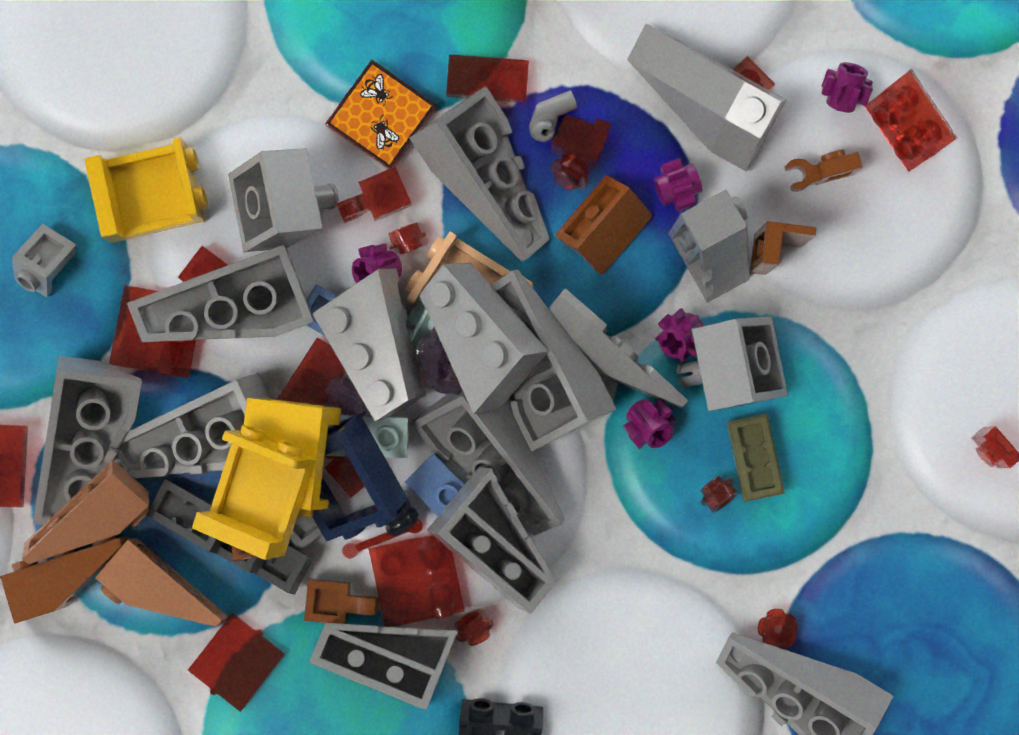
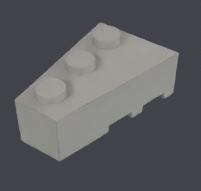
[668,189,749,303]
[420,263,549,414]
[312,268,426,421]
[309,623,458,711]

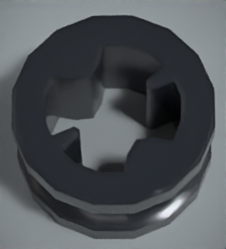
[385,499,419,536]

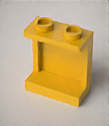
[84,137,208,243]
[244,398,341,517]
[192,425,316,560]

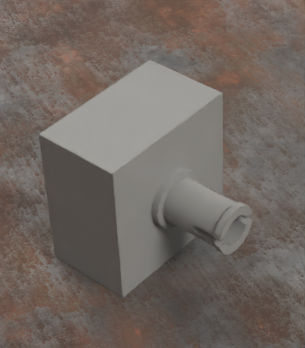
[228,148,339,253]
[676,316,788,411]

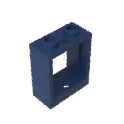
[312,413,408,542]

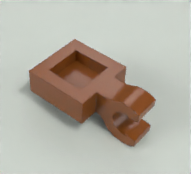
[784,149,863,192]
[304,579,380,624]

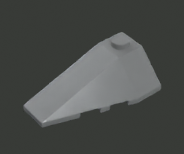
[627,24,787,172]
[549,288,688,408]
[411,384,565,536]

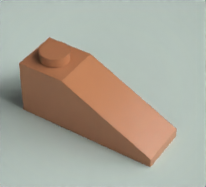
[22,459,149,564]
[95,538,229,627]

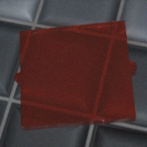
[188,613,286,712]

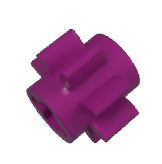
[821,62,873,113]
[654,158,703,211]
[352,243,402,284]
[655,308,704,362]
[623,399,677,449]

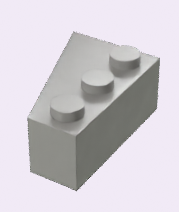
[427,466,557,614]

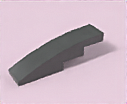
[146,479,314,595]

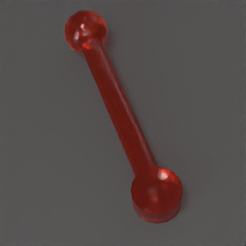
[342,518,423,559]

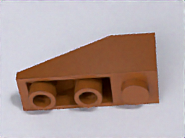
[0,535,130,624]

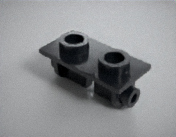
[459,698,543,735]

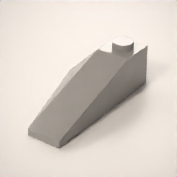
[409,86,550,261]
[127,245,314,342]
[491,269,616,452]
[33,355,142,525]
[113,373,270,478]
[716,632,894,735]

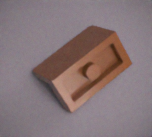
[555,175,652,275]
[750,221,817,275]

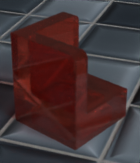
[550,115,611,169]

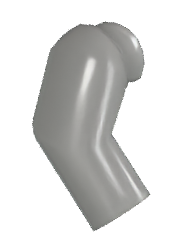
[529,90,577,142]

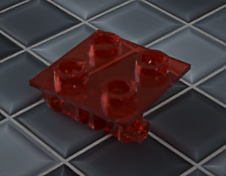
[865,69,958,172]
[109,285,196,378]
[368,535,465,627]

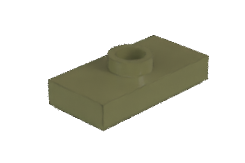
[726,414,785,502]

